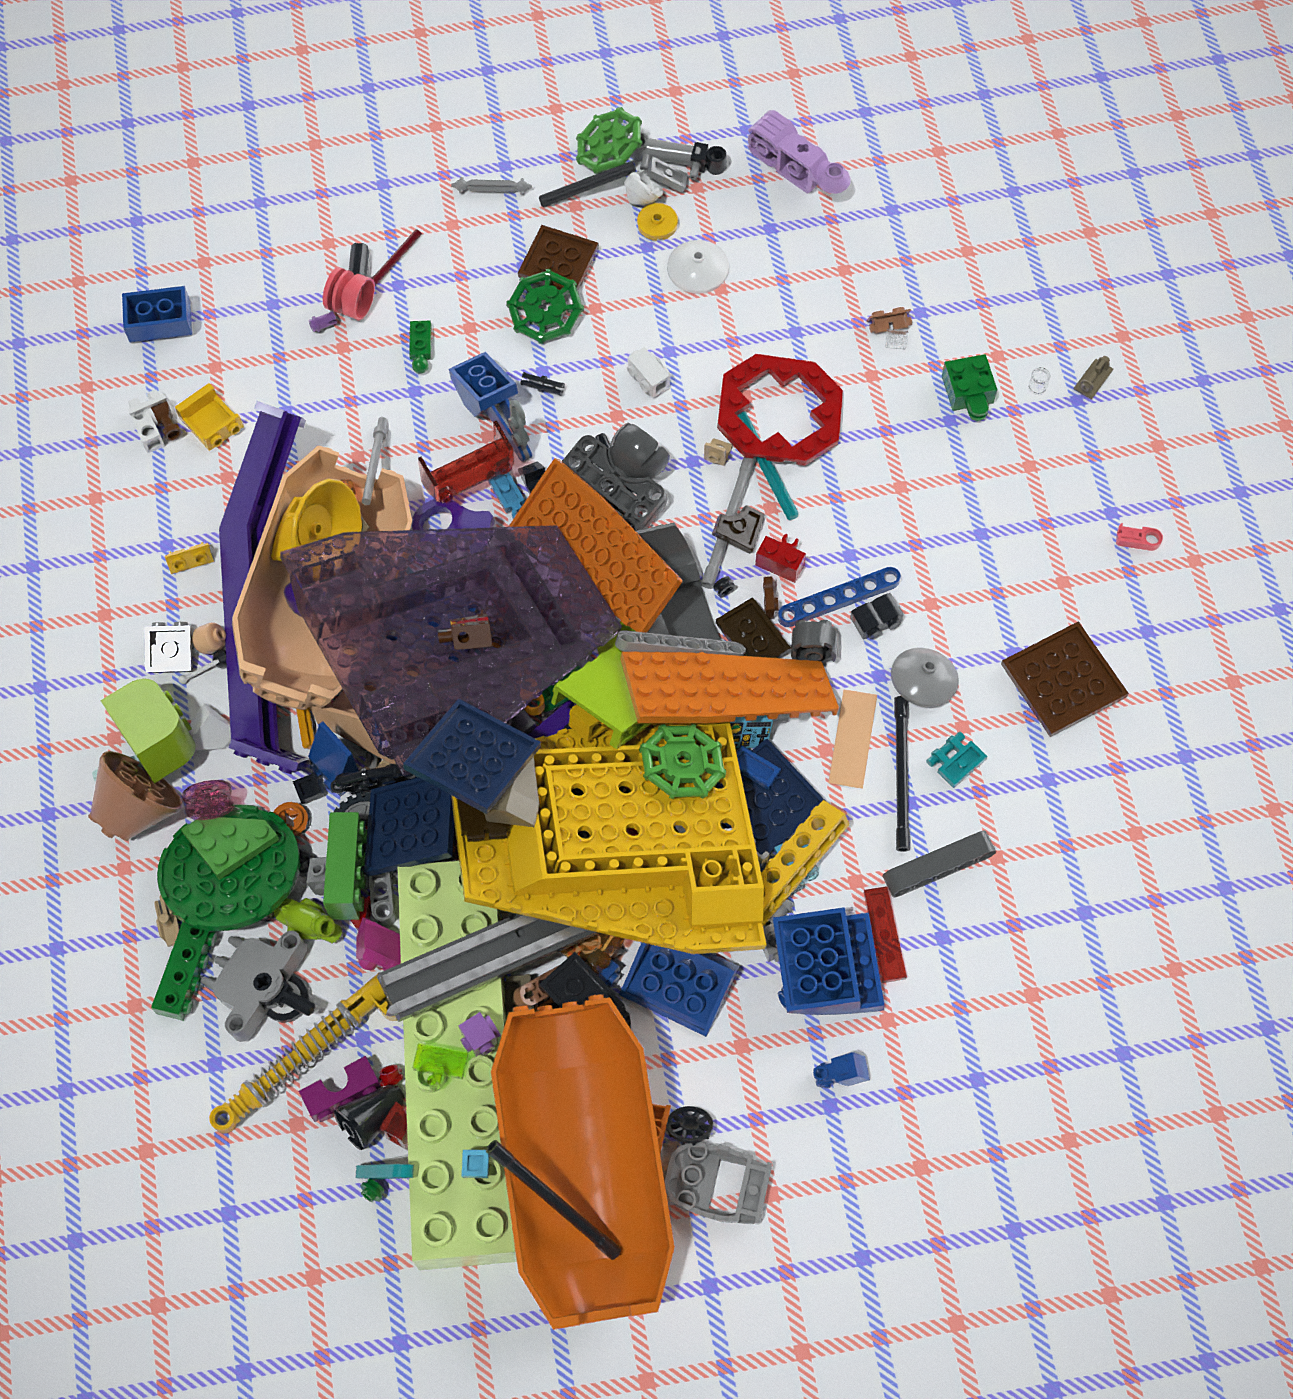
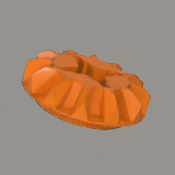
[273,802,309,836]

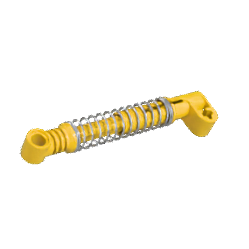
[209,972,398,1134]

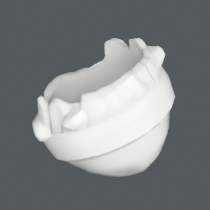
[625,170,663,205]

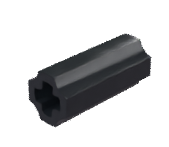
[348,243,369,276]

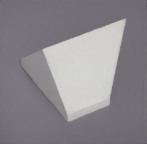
[189,703,231,750]

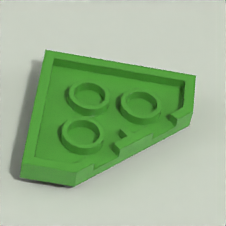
[181,816,279,880]

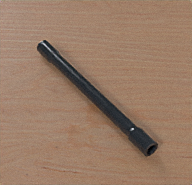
[894,696,910,852]
[486,1140,621,1260]

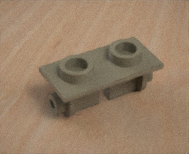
[1073,356,1114,399]

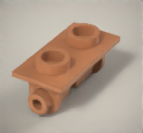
[866,307,912,334]

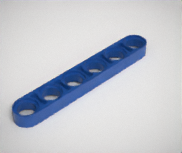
[778,567,901,627]

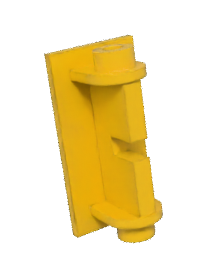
[164,542,214,574]

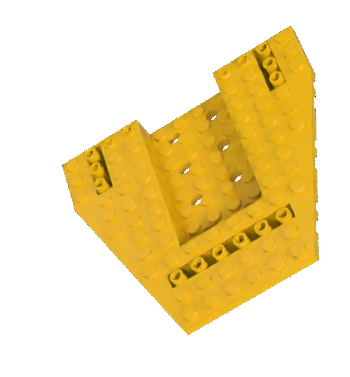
[451,722,766,954]

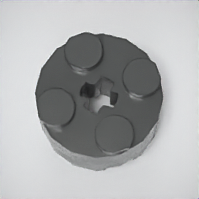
[791,620,837,667]

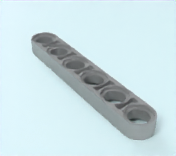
[615,631,745,656]

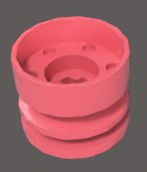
[322,267,375,320]

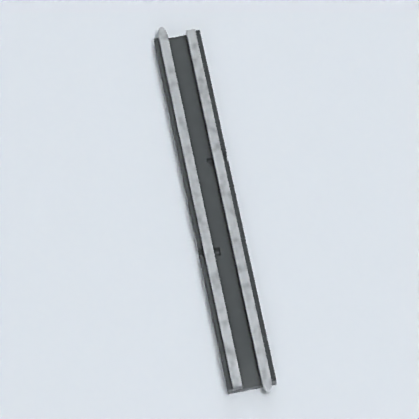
[377,828,732,1022]

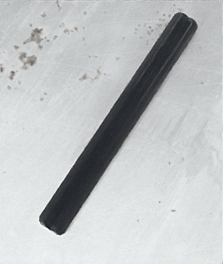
[539,161,636,207]

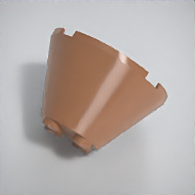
[88,751,183,841]

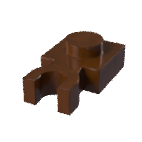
[763,576,779,619]

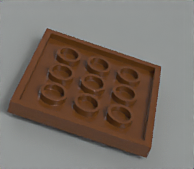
[1001,621,1129,737]

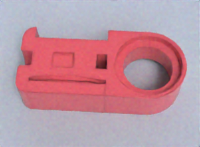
[1116,523,1163,551]

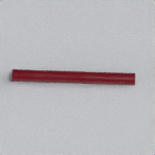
[372,229,422,286]

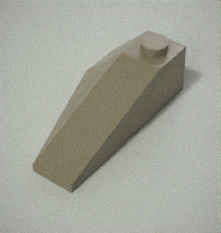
[484,757,540,827]

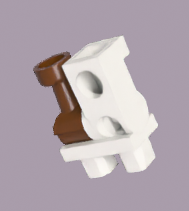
[127,389,182,454]

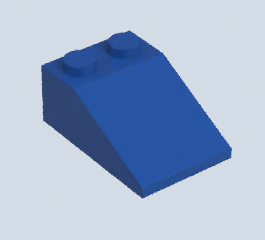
[308,721,359,797]

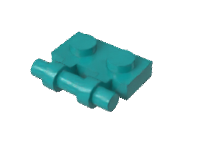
[926,731,988,788]

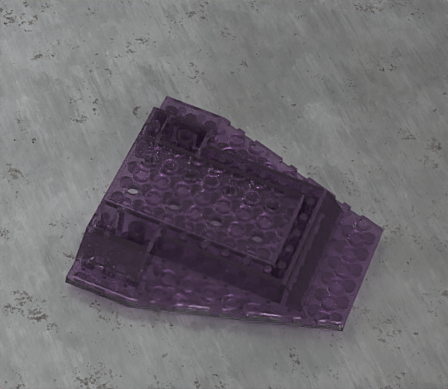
[280,525,622,776]

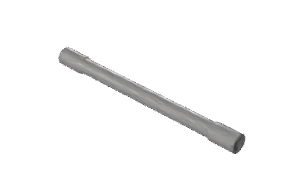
[701,456,757,589]

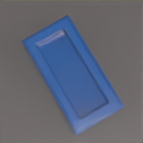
[736,745,781,790]

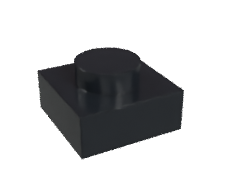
[292,773,324,804]

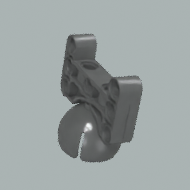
[562,422,670,531]

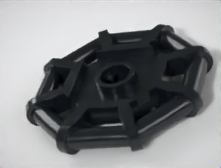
[330,764,417,795]

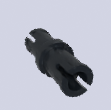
[520,372,565,396]

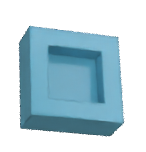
[461,1150,489,1178]

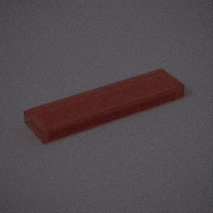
[863,886,907,983]

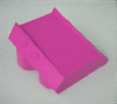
[356,918,401,971]

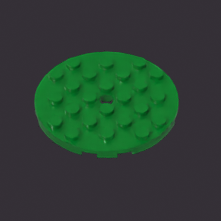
[157,804,301,931]

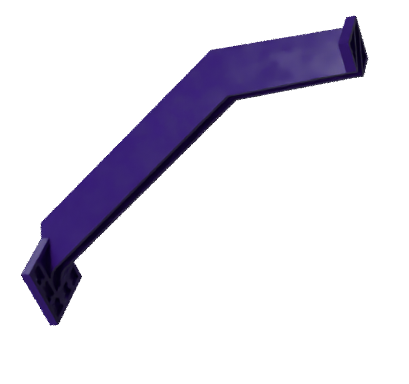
[219,401,310,774]

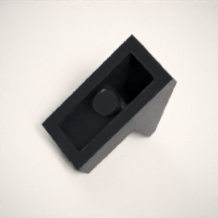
[518,461,545,495]

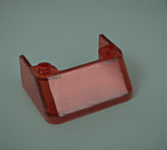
[418,420,514,503]

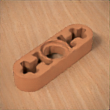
[514,965,559,1007]

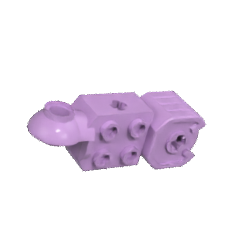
[747,110,851,194]

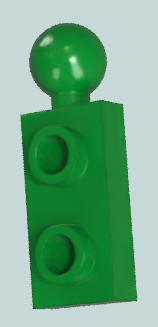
[409,320,432,374]

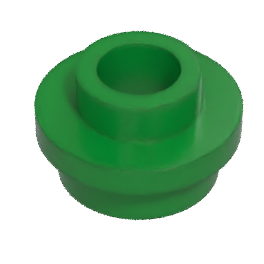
[360,1179,384,1202]

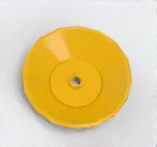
[291,479,362,582]

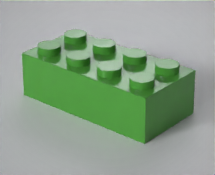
[323,812,367,920]

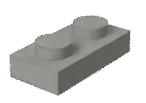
[647,156,687,193]

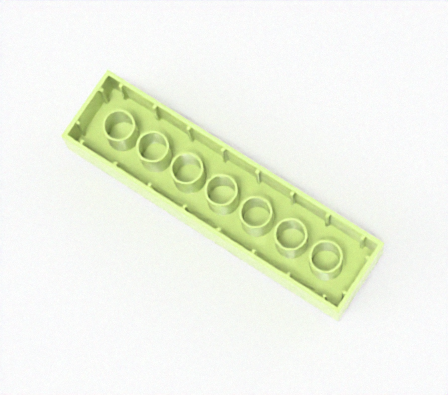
[397,861,517,1270]

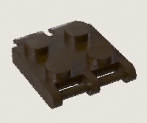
[456,798,511,842]

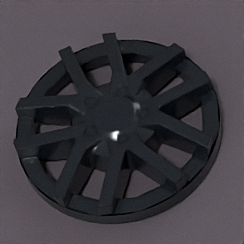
[666,1106,713,1146]

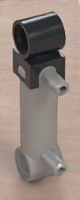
[629,132,726,180]

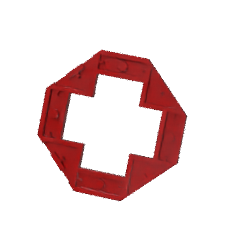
[717,354,843,466]

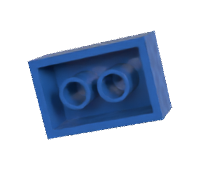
[122,286,192,343]

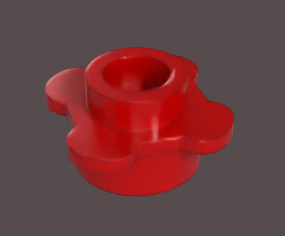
[379,1065,404,1086]

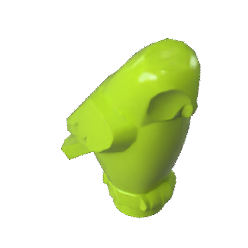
[273,898,342,944]

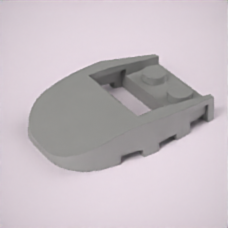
[665,1142,772,1225]

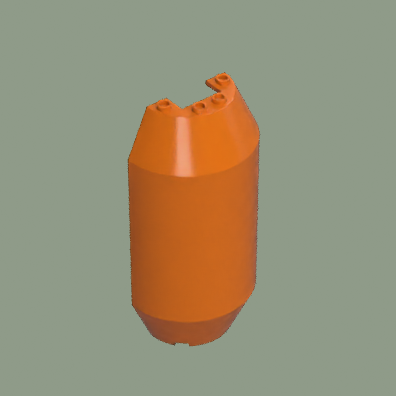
[491,994,675,1330]

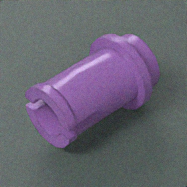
[309,311,337,332]

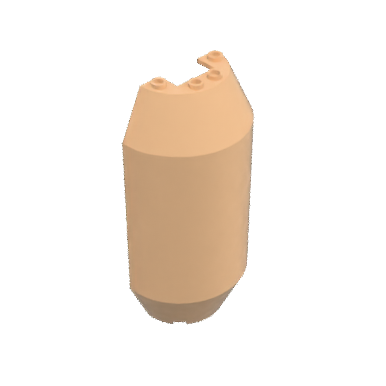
[232,445,412,710]

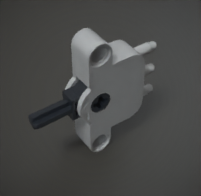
[201,931,316,1042]

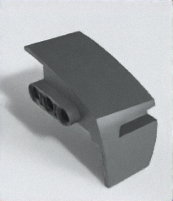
[636,523,720,640]

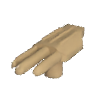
[155,895,180,947]

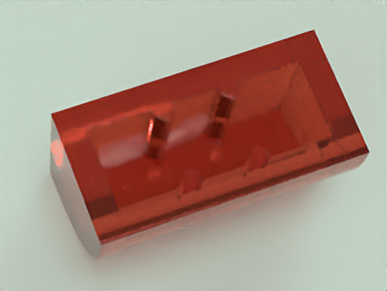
[380,1102,408,1150]

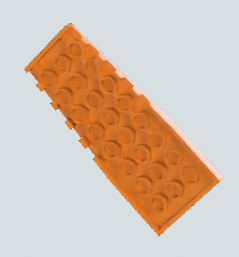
[506,458,682,633]
[620,651,839,723]

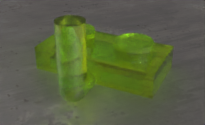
[412,1044,468,1091]

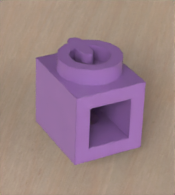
[458,1012,501,1057]

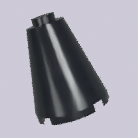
[333,1085,405,1150]

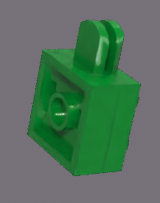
[941,354,997,421]

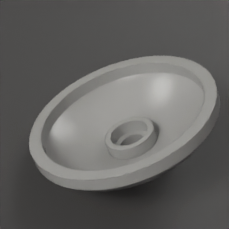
[891,647,959,707]

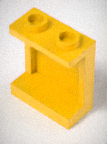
[175,383,244,451]

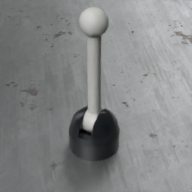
[178,648,227,684]

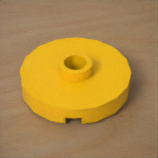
[637,203,678,241]

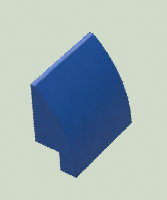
[772,907,885,1015]

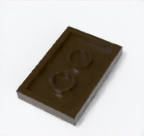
[715,597,791,658]

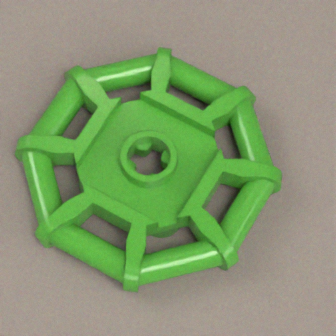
[576,107,642,174]
[639,724,726,799]

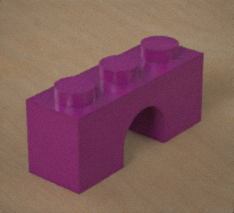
[299,1056,381,1122]

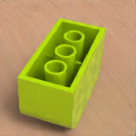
[100,678,196,783]

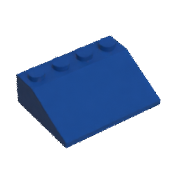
[619,942,740,1037]

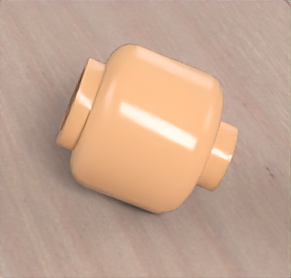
[192,622,226,654]

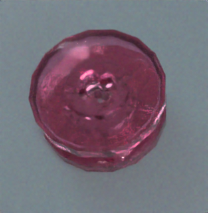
[182,780,235,820]

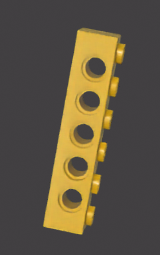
[761,800,849,926]

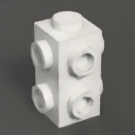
[627,346,671,398]

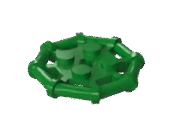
[506,269,584,344]

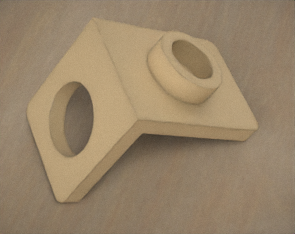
[704,438,732,466]

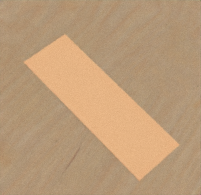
[828,689,877,789]

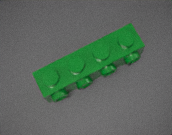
[151,922,217,1021]

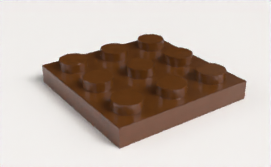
[518,224,599,294]

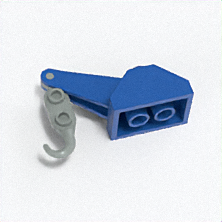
[448,351,532,462]

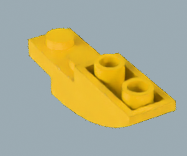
[271,490,308,561]

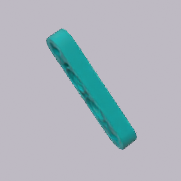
[355,1164,414,1179]

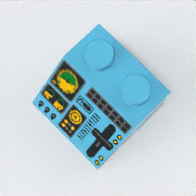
[730,715,773,749]

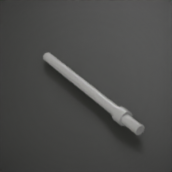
[362,417,387,505]

